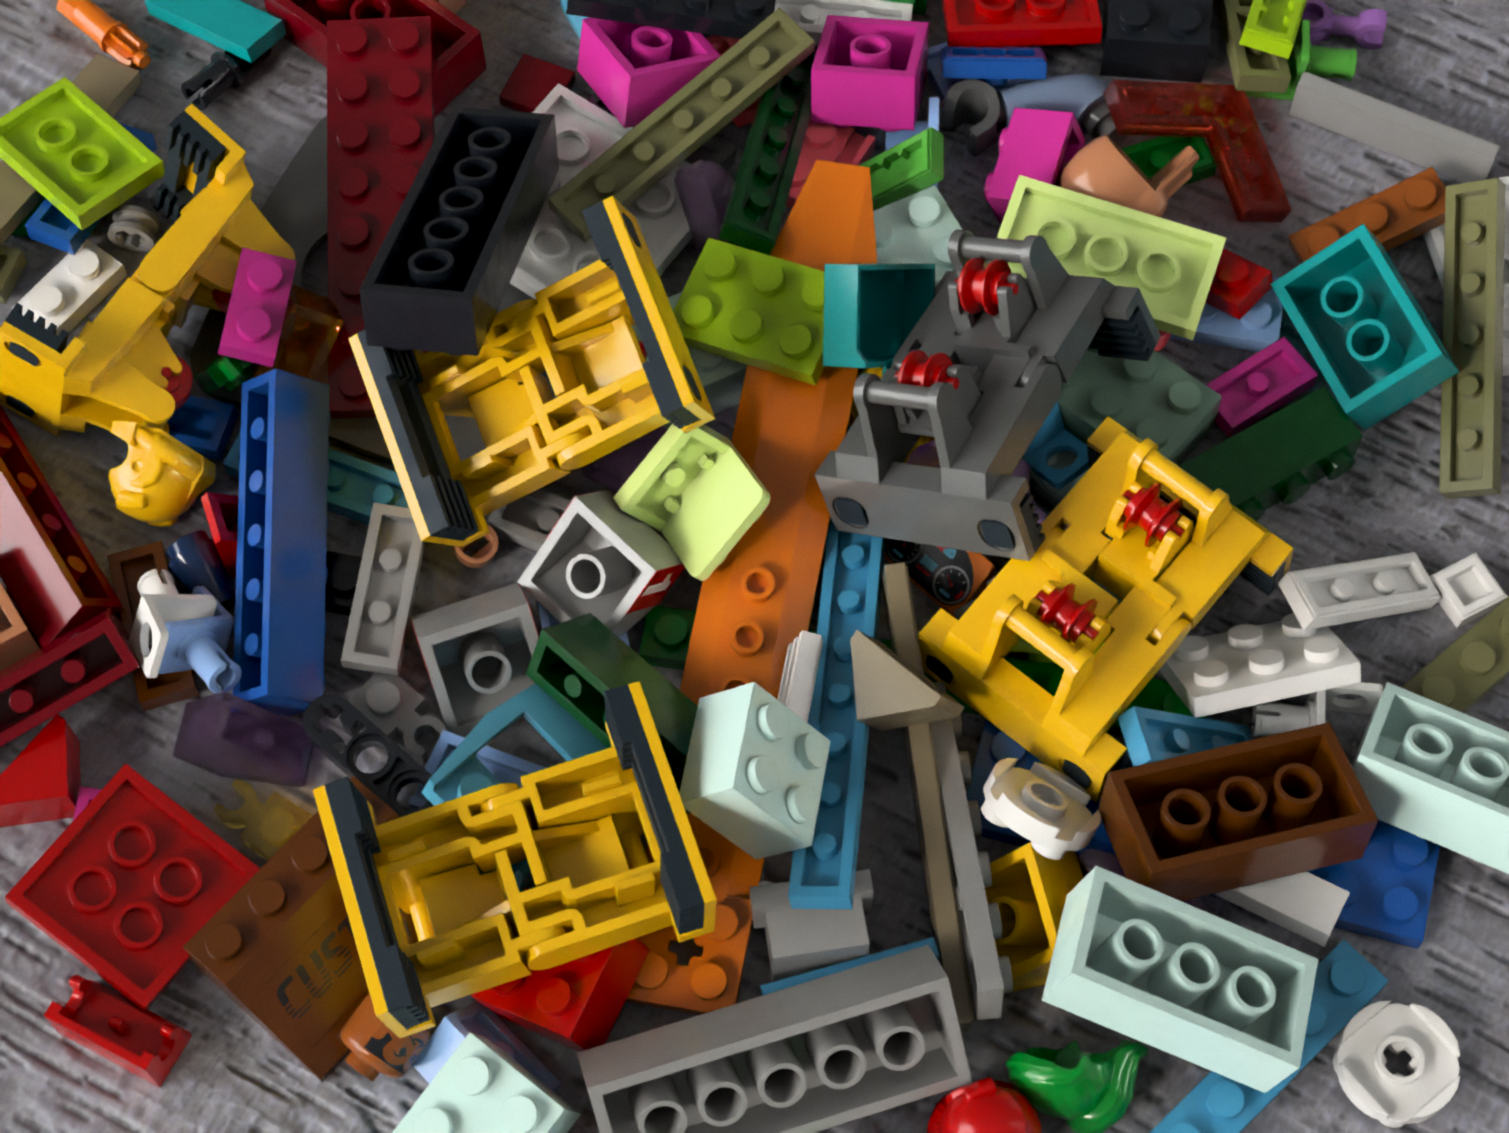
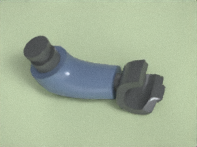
[939,73,1132,157]

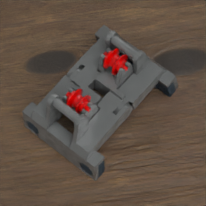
[815,229,1161,561]

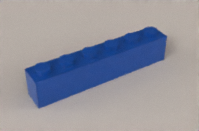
[232,368,331,717]

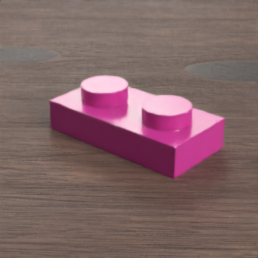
[217,247,297,367]
[1206,336,1318,438]

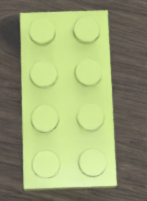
[997,175,1226,341]

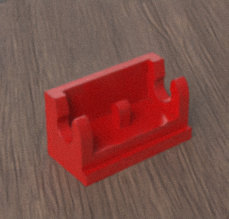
[43,974,193,1088]

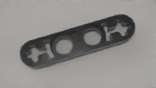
[303,694,434,817]

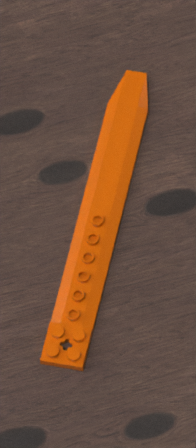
[625,159,877,1015]

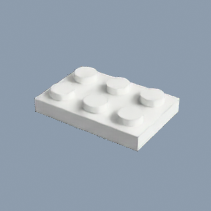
[1159,613,1361,718]

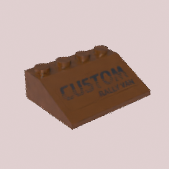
[183,776,419,1082]

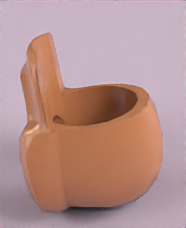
[1059,134,1199,217]

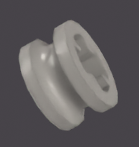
[107,204,160,252]

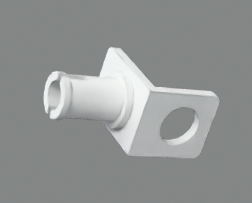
[129,569,217,678]
[1251,682,1383,738]

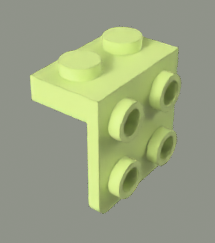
[613,424,770,581]

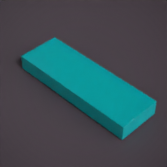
[144,0,287,63]

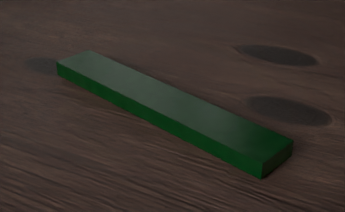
[718,51,816,255]

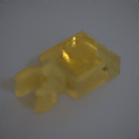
[213,779,313,861]

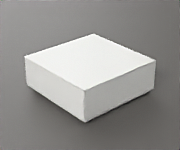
[1429,553,1508,629]

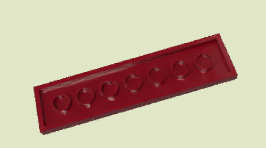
[327,16,435,419]

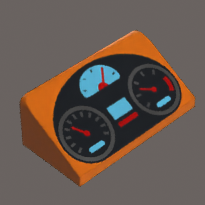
[885,538,995,619]

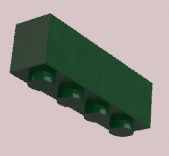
[1179,386,1363,541]
[526,613,698,814]

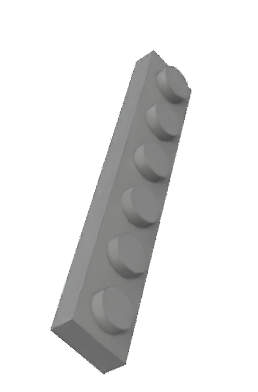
[931,682,1013,1020]

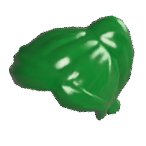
[1005,1040,1149,1133]

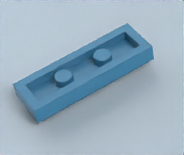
[1117,706,1253,767]

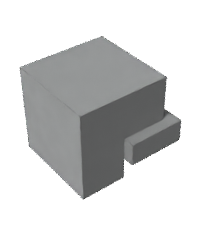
[750,869,874,982]

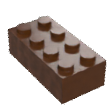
[1098,722,1378,901]

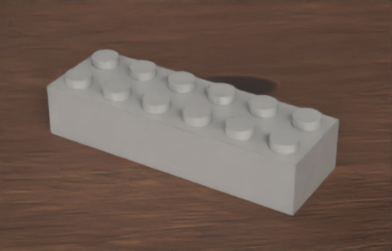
[577,945,972,1133]

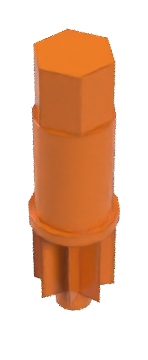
[56,0,151,70]

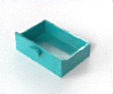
[823,263,935,375]

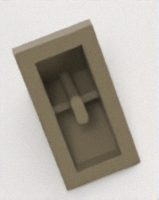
[850,630,965,731]

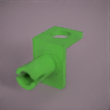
[1237,19,1357,101]

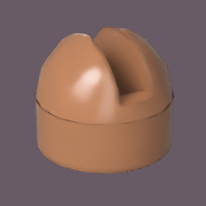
[453,524,499,568]

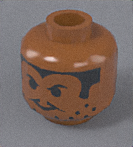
[341,993,431,1082]

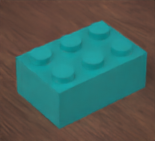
[1271,224,1460,430]

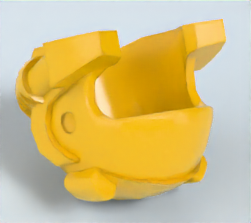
[109,421,216,527]

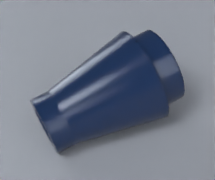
[166,530,235,611]

